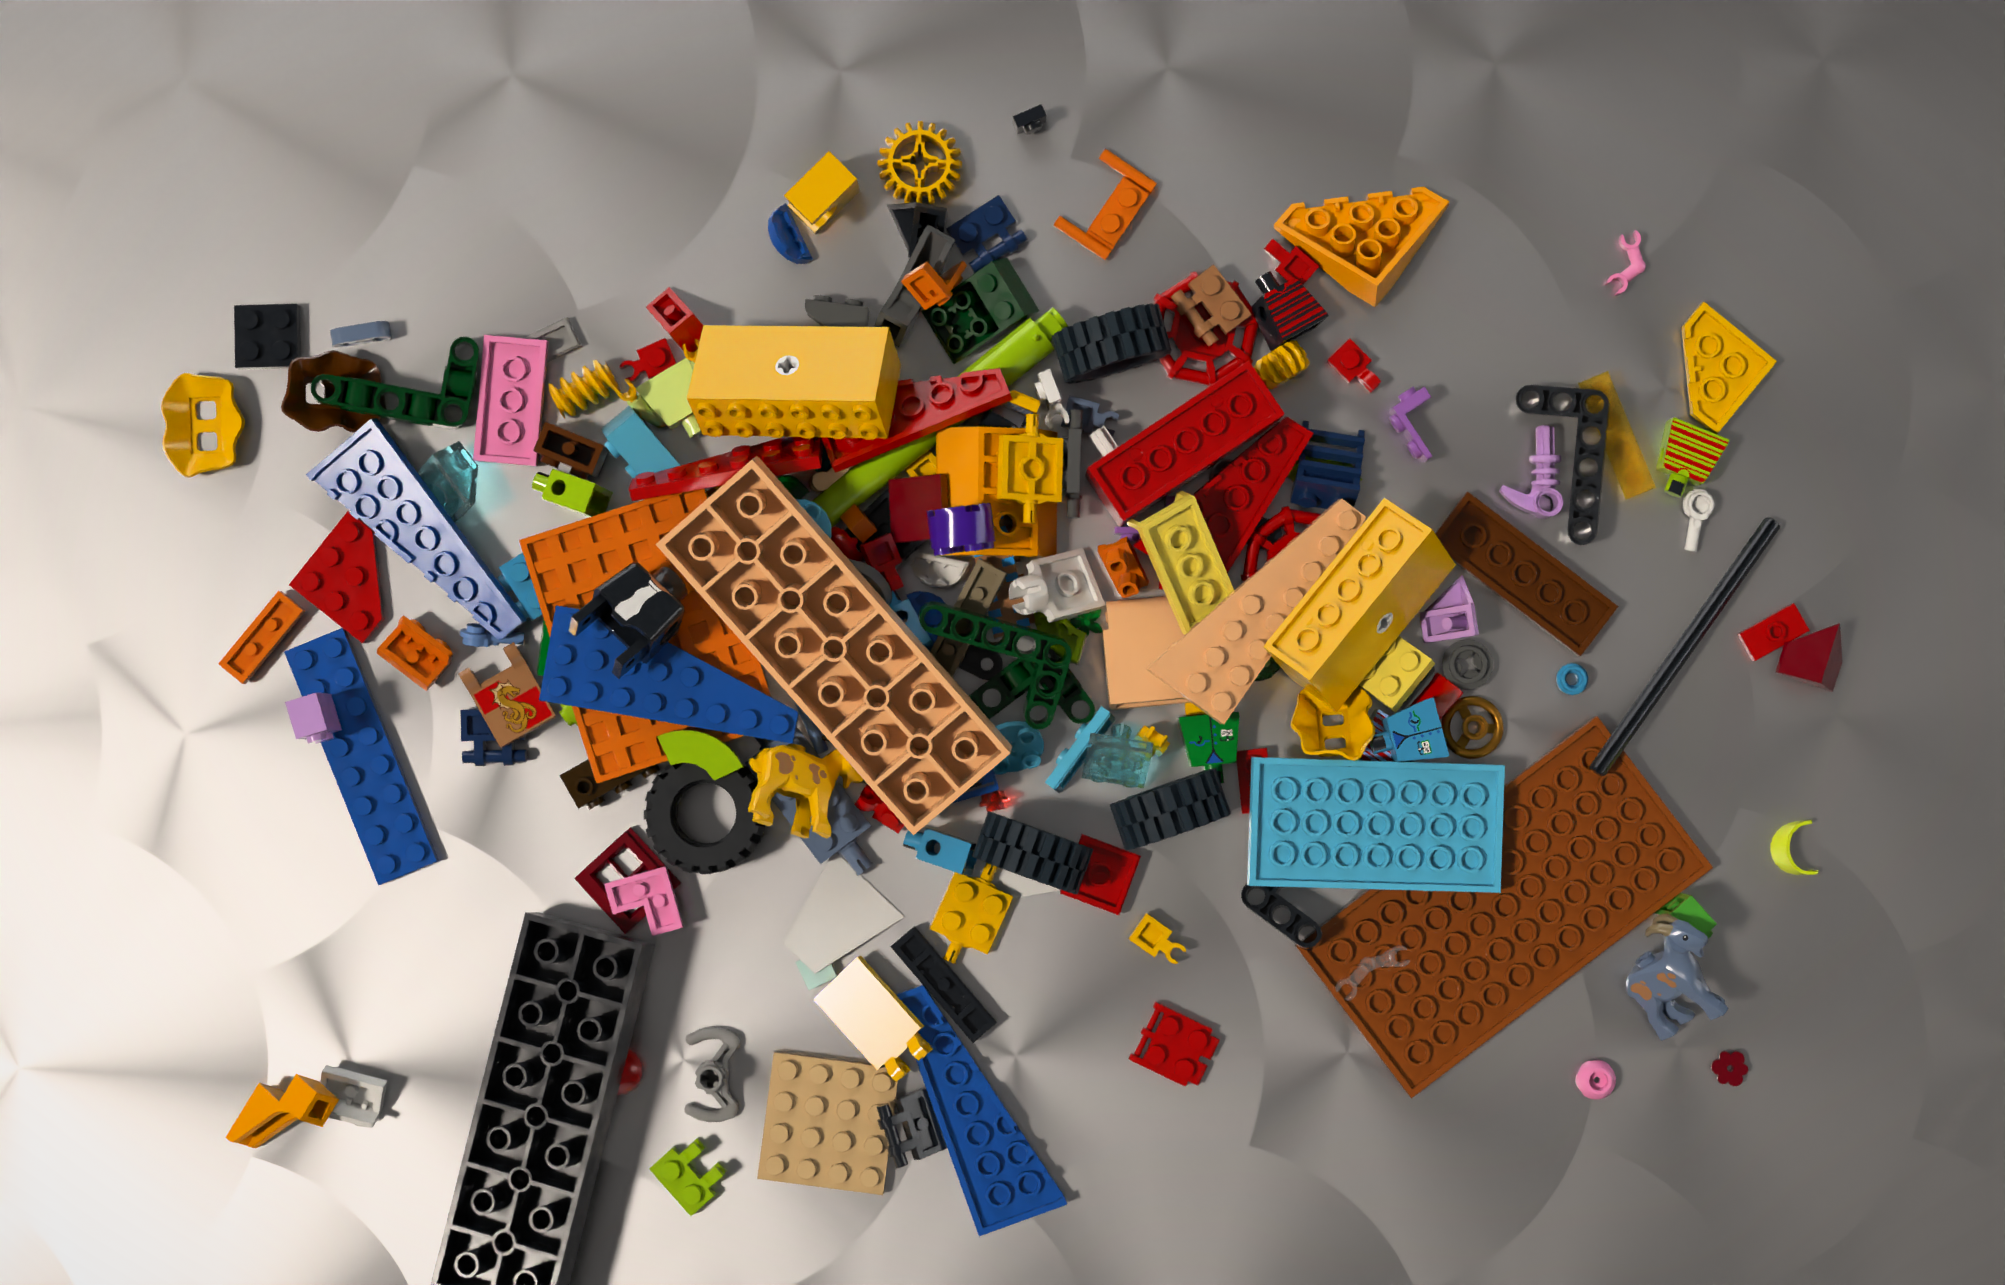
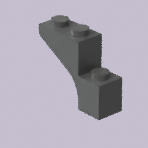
[874,225,955,347]
[805,295,870,327]

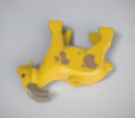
[748,735,864,838]

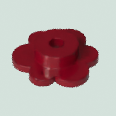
[1711,1051,1748,1086]

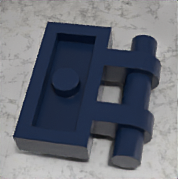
[946,195,1028,273]
[460,709,527,766]

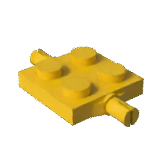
[997,414,1064,524]
[929,863,1013,964]

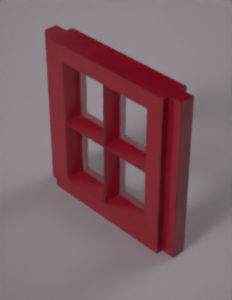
[574,827,682,934]

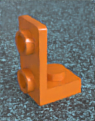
[901,261,967,310]

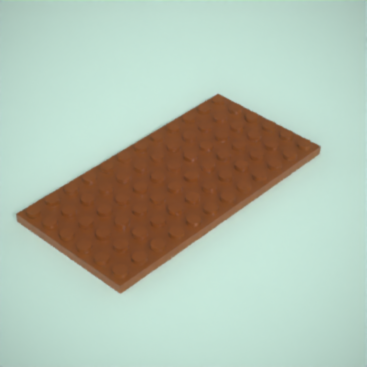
[1295,716,1713,1098]

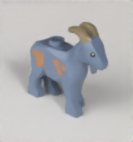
[1626,913,1729,1041]

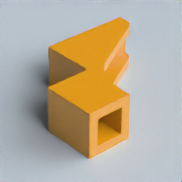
[226,1074,339,1148]

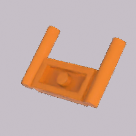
[1053,148,1157,260]

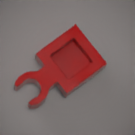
[619,338,677,382]

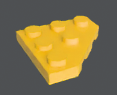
[1681,302,1777,434]

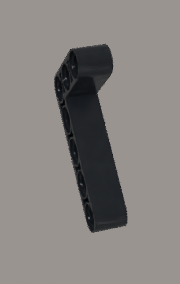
[1515,385,1610,545]
[1241,883,1322,950]

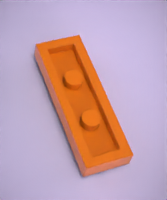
[218,591,306,684]

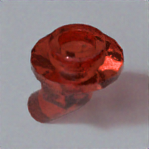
[979,790,1010,812]

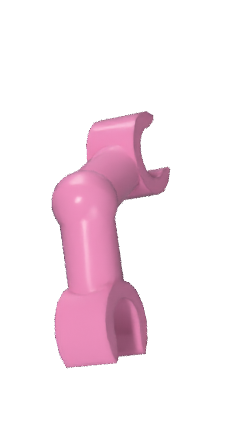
[1605,230,1646,296]

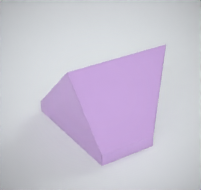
[1419,575,1479,643]

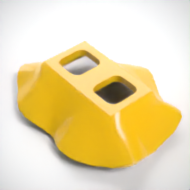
[161,373,245,478]
[1291,686,1375,761]

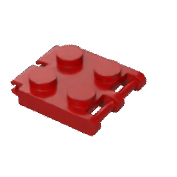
[1128,1002,1220,1087]

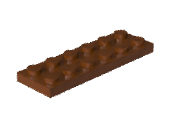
[1435,492,1619,657]

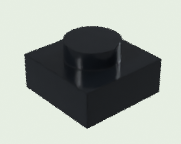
[1012,104,1047,135]

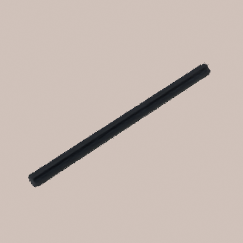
[1590,517,1780,777]

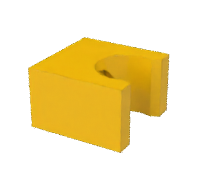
[784,151,860,235]

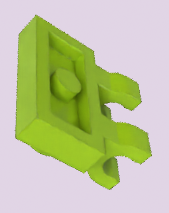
[649,1138,727,1216]

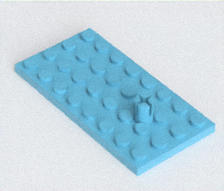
[1247,757,1505,893]

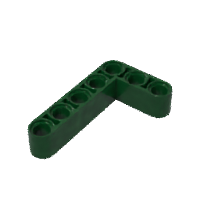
[919,601,1072,730]

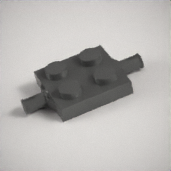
[1062,409,1084,518]

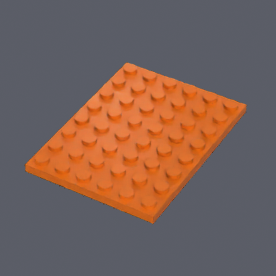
[519,489,772,784]

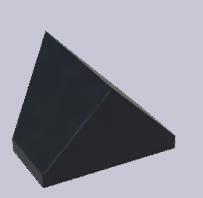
[887,202,948,257]

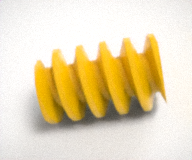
[548,359,621,419]

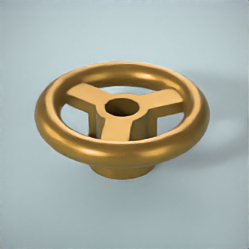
[1441,696,1504,759]

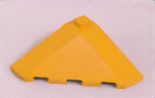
[1274,187,1449,307]

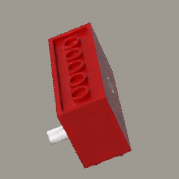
[1085,361,1285,527]

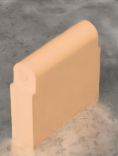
[1102,596,1191,710]

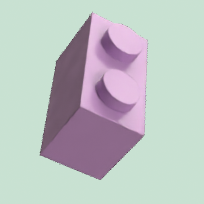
[285,693,342,744]

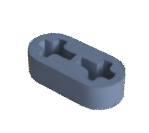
[330,321,392,348]

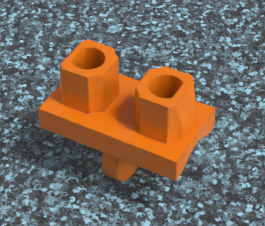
[1098,537,1149,598]

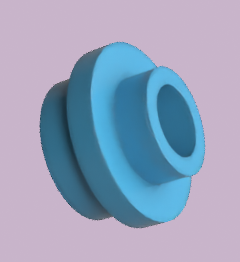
[1556,663,1588,695]

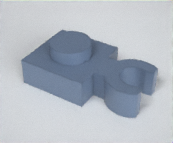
[1061,395,1119,436]

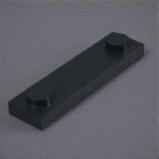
[891,926,997,1043]

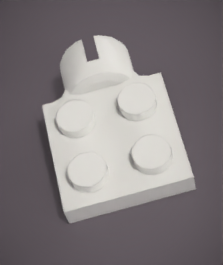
[1009,548,1105,623]

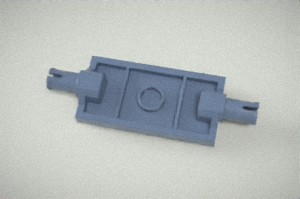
[745,727,874,876]

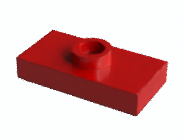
[1737,603,1810,661]

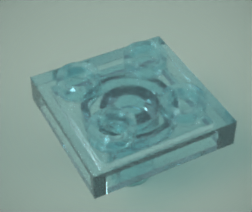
[1082,724,1154,788]

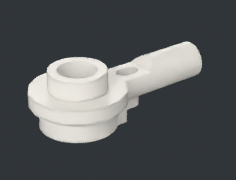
[1683,489,1715,552]

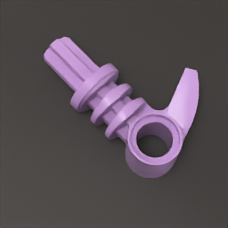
[1499,425,1563,519]

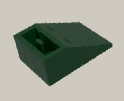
[921,258,1040,364]

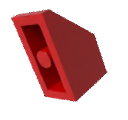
[646,287,703,352]

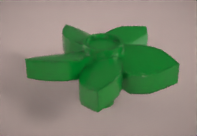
[1069,609,1103,638]

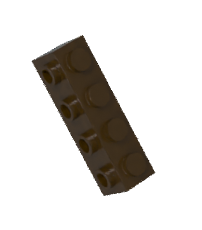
[559,759,661,810]

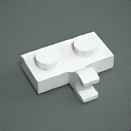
[1034,369,1070,431]

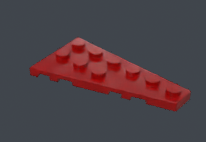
[821,368,1013,473]
[1132,416,1314,574]
[629,437,824,501]

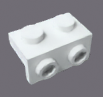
[320,1065,387,1128]

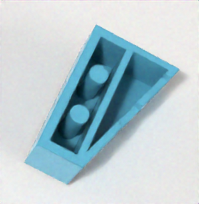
[601,406,681,479]

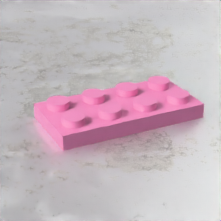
[473,335,549,467]

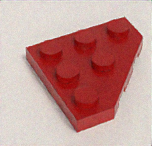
[289,511,385,644]

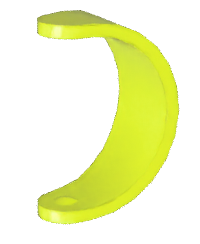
[1770,820,1819,875]

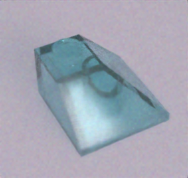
[417,441,478,524]

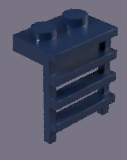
[1290,421,1365,509]

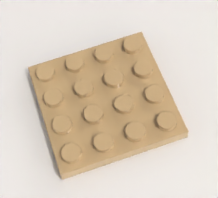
[757,1051,898,1195]

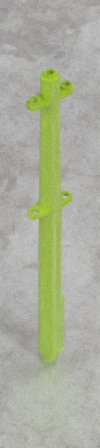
[559,307,1068,726]

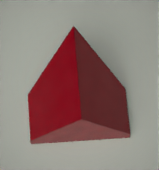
[1775,623,1842,692]

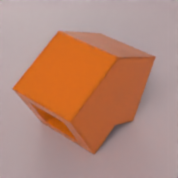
[840,504,877,543]

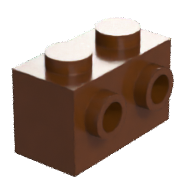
[533,422,609,480]

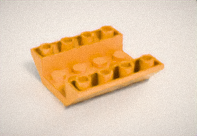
[936,426,1058,558]

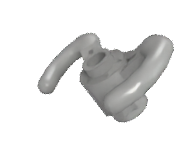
[684,1027,740,1122]

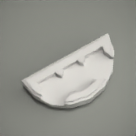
[909,551,971,589]

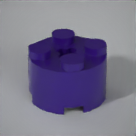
[927,503,996,556]

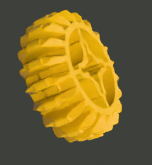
[877,121,962,205]

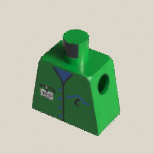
[1177,712,1240,783]

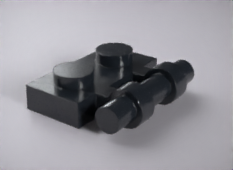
[876,1088,946,1168]

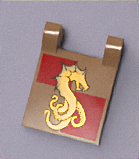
[458,642,557,749]

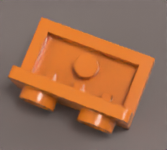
[377,616,453,691]

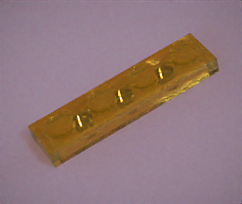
[1578,371,1656,499]

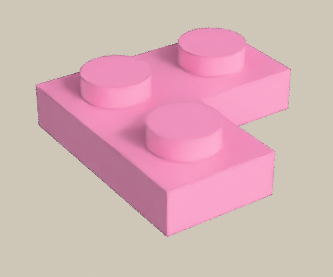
[604,866,684,936]

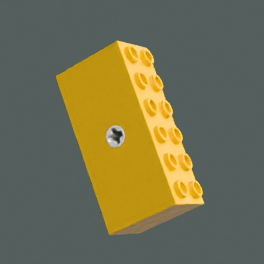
[687,325,901,440]
[1263,498,1456,712]

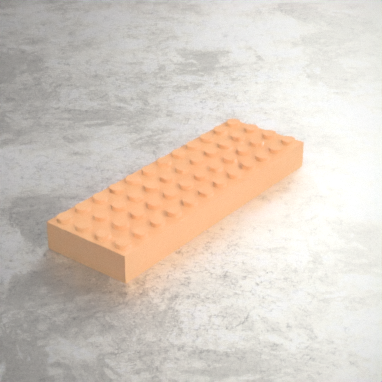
[656,456,1012,835]

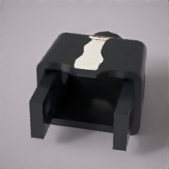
[568,562,687,679]

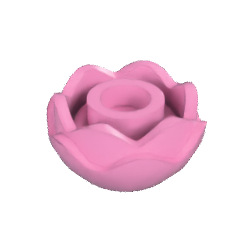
[1576,1060,1616,1099]

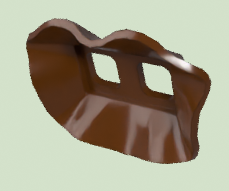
[281,350,386,432]

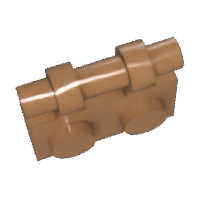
[1171,264,1252,347]

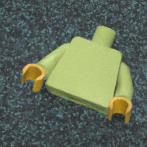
[615,339,702,438]

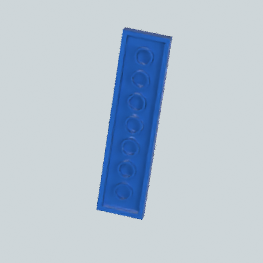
[284,628,439,885]

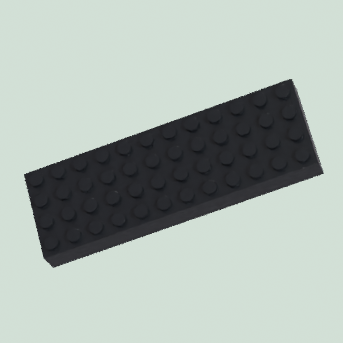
[430,912,655,1285]

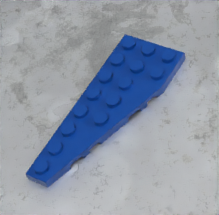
[539,605,799,744]

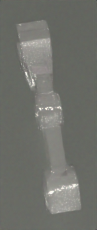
[1335,945,1410,1001]

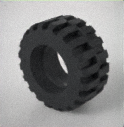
[644,763,765,874]

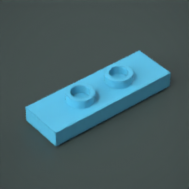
[1045,706,1115,793]

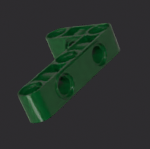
[311,337,479,429]
[969,648,1095,724]

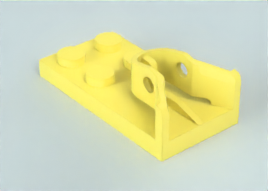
[1127,490,1234,635]

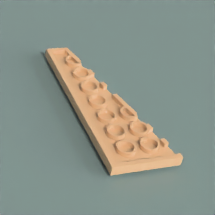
[1146,499,1367,724]

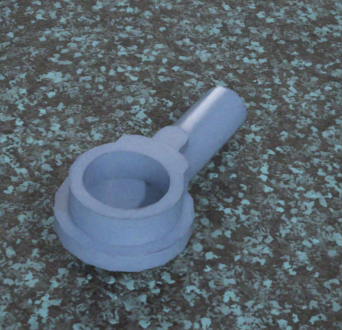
[460,623,524,647]

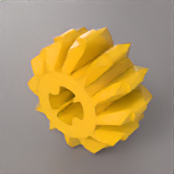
[1254,341,1310,389]

